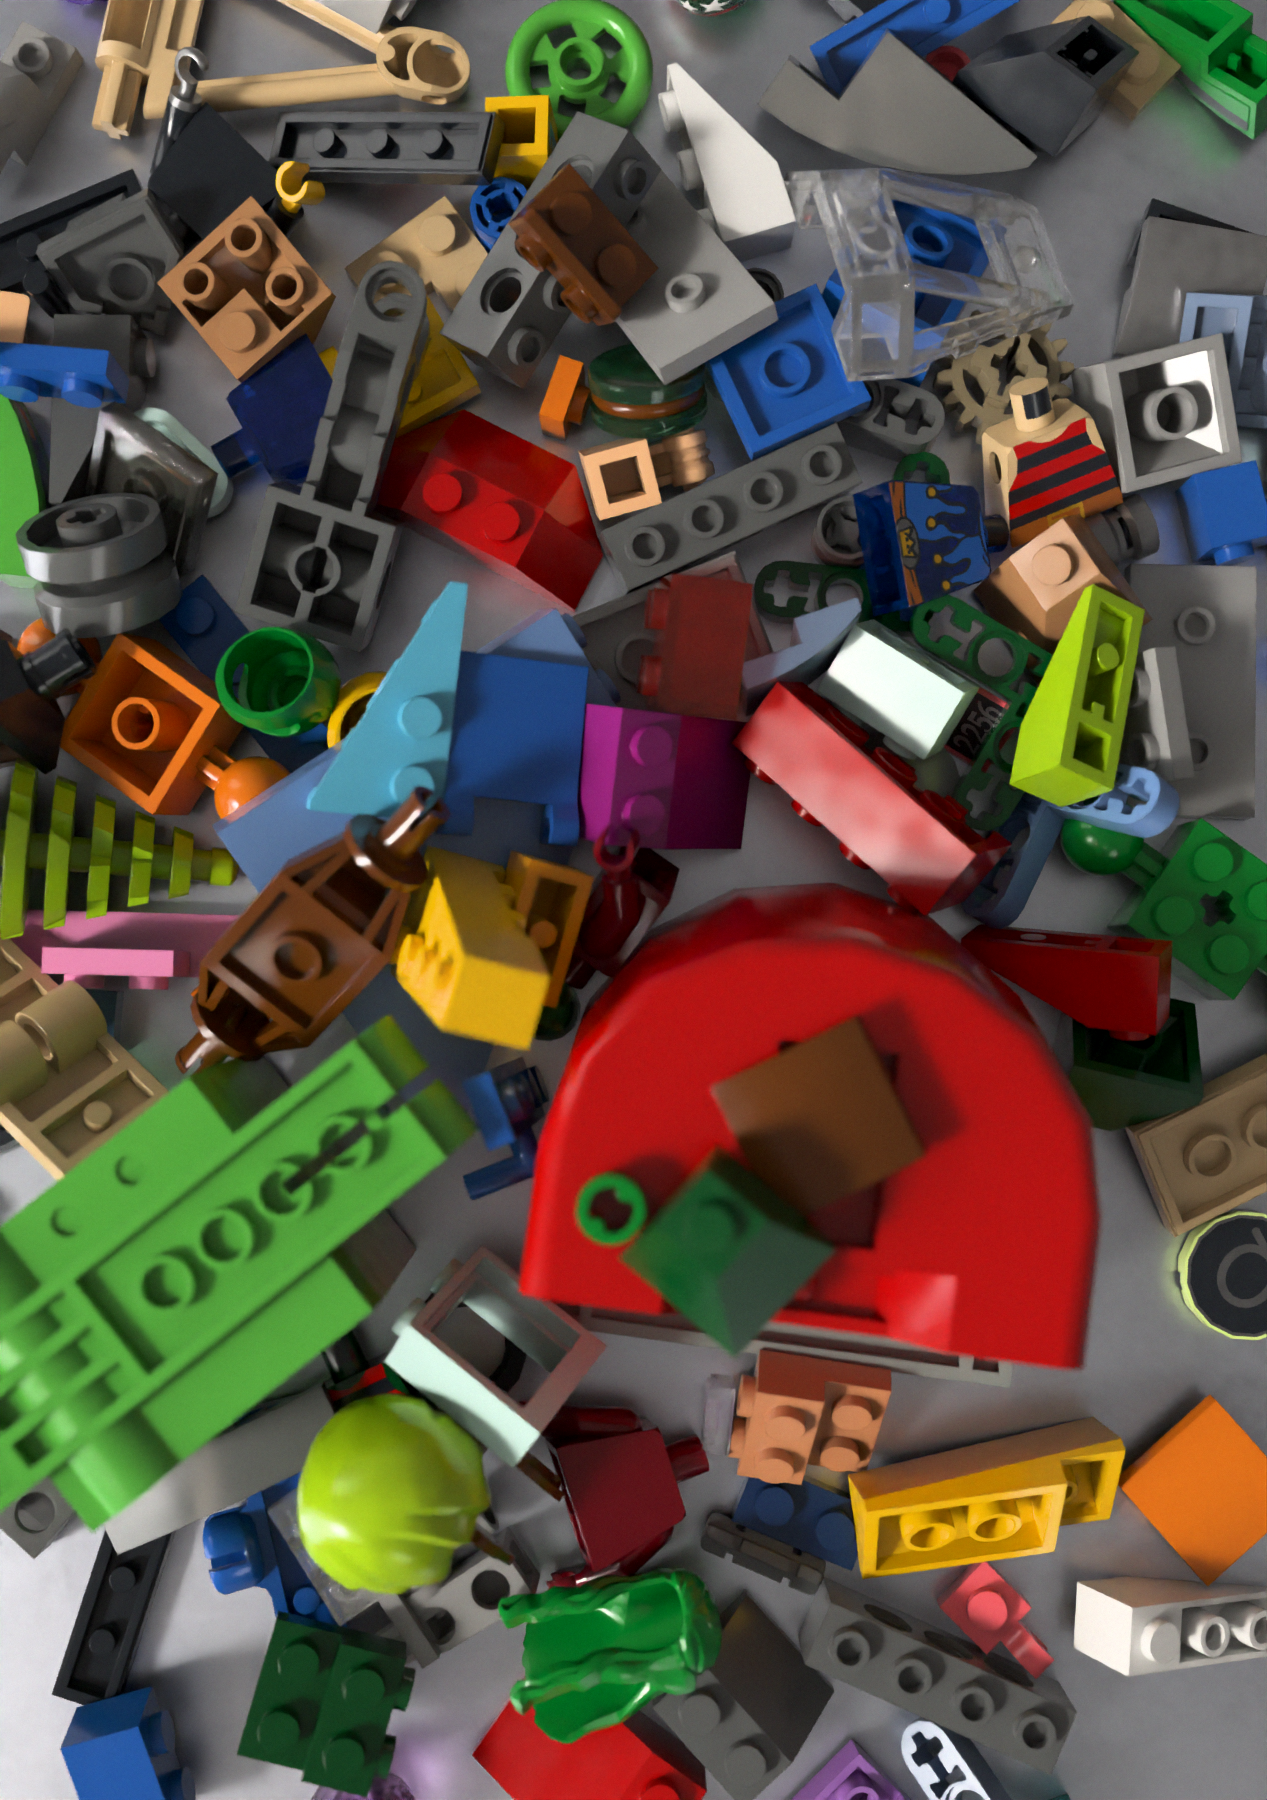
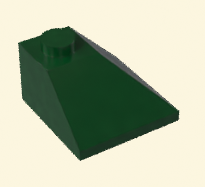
[1053,998,1204,1132]
[619,1144,836,1359]

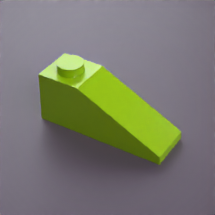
[1009,584,1145,807]

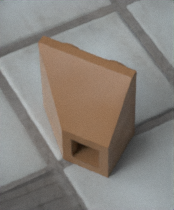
[157,196,336,398]

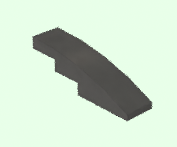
[103,1381,338,1555]

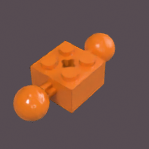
[17,617,291,819]

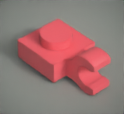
[936,1561,1054,1679]

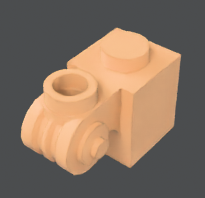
[578,424,715,520]

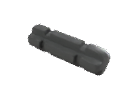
[700,1513,826,1595]

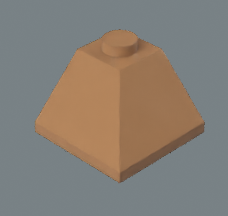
[973,514,1153,686]

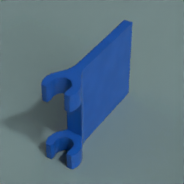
[436,650,589,847]

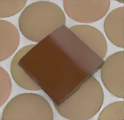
[711,1014,928,1216]

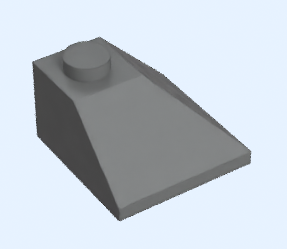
[1071,333,1242,493]

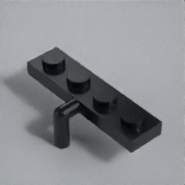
[0,168,144,318]

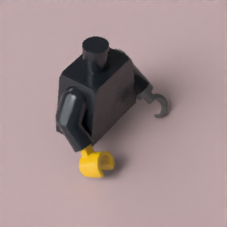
[147,47,325,258]

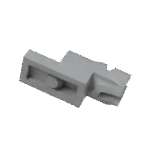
[0,21,84,174]

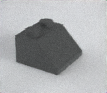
[652,1590,834,1800]

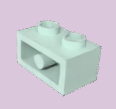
[817,619,980,760]

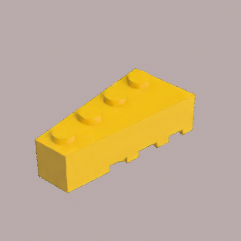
[388,845,550,1050]

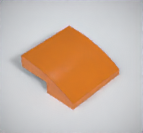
[1118,1394,1267,1587]

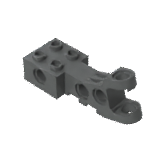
[234,261,430,652]

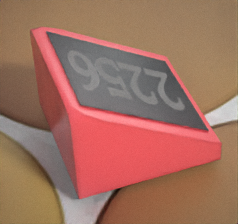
[944,687,1016,772]

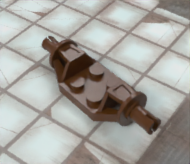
[175,786,450,1075]

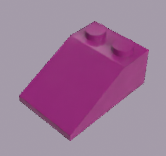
[577,704,750,849]

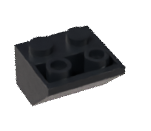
[952,15,1139,157]

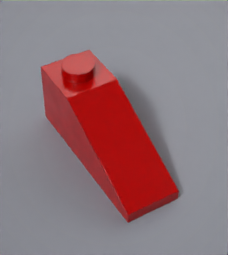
[961,924,1172,1041]

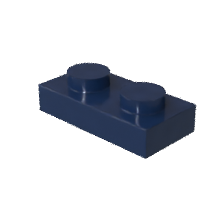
[731,1475,858,1571]

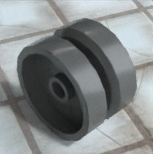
[16,492,183,638]

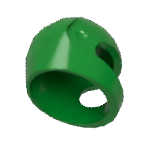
[215,627,341,738]

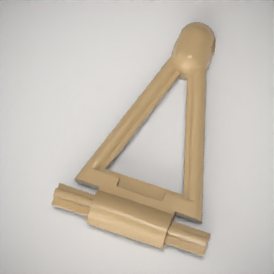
[92,0,471,139]

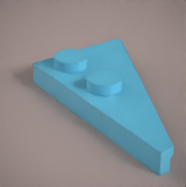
[306,581,468,818]

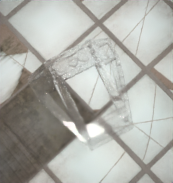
[784,168,1074,382]

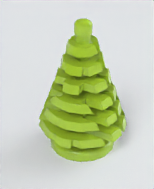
[0,757,239,940]

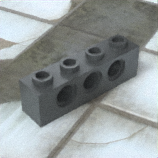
[439,111,662,389]
[598,423,863,595]
[798,1577,1077,1775]

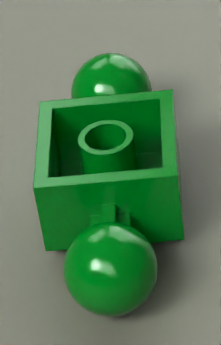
[1060,794,1267,1000]

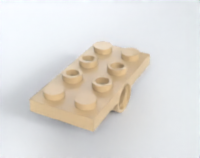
[0,937,170,1181]

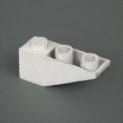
[659,62,796,262]
[1073,1576,1267,1677]

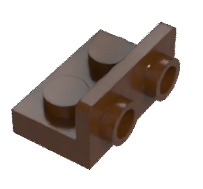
[508,164,659,326]

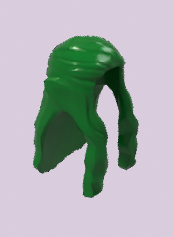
[498,1568,722,1744]

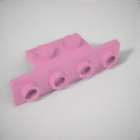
[9,909,239,990]

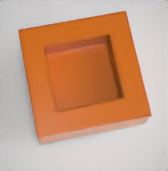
[539,355,593,442]

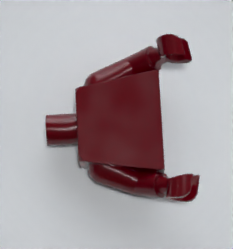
[564,823,680,989]
[516,1401,709,1588]

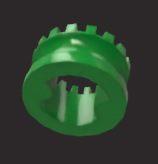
[576,1172,645,1246]

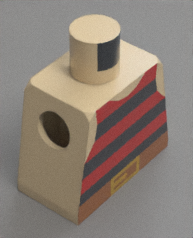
[982,377,1124,548]

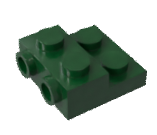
[237,1611,416,1797]

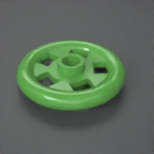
[505,0,653,140]

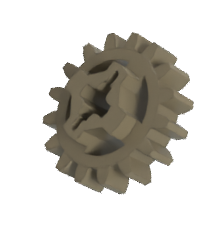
[932,304,1074,445]

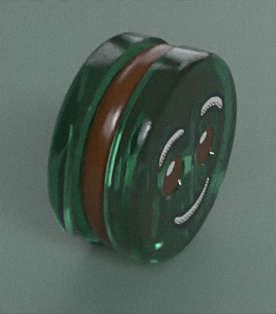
[587,343,708,439]

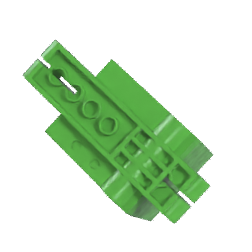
[0,1015,480,1533]

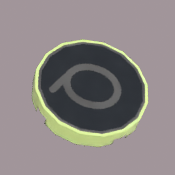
[1178,1210,1267,1340]

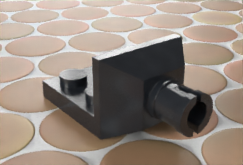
[0,628,97,775]

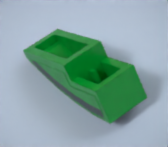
[1113,0,1267,140]

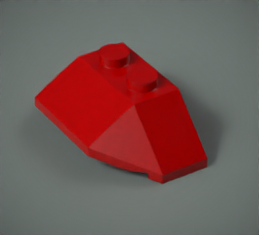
[375,409,604,613]

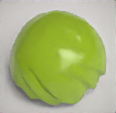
[297,1393,491,1594]

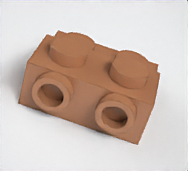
[727,1350,891,1485]

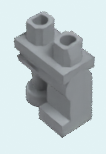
[337,1504,540,1669]

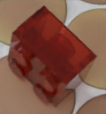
[636,574,753,720]

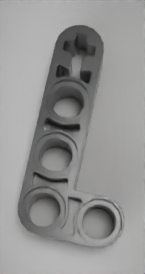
[704,267,945,462]

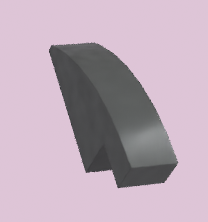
[757,28,1037,175]

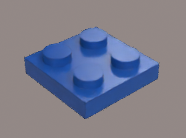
[705,284,871,461]

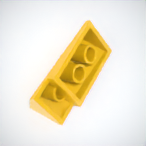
[848,1417,1126,1579]

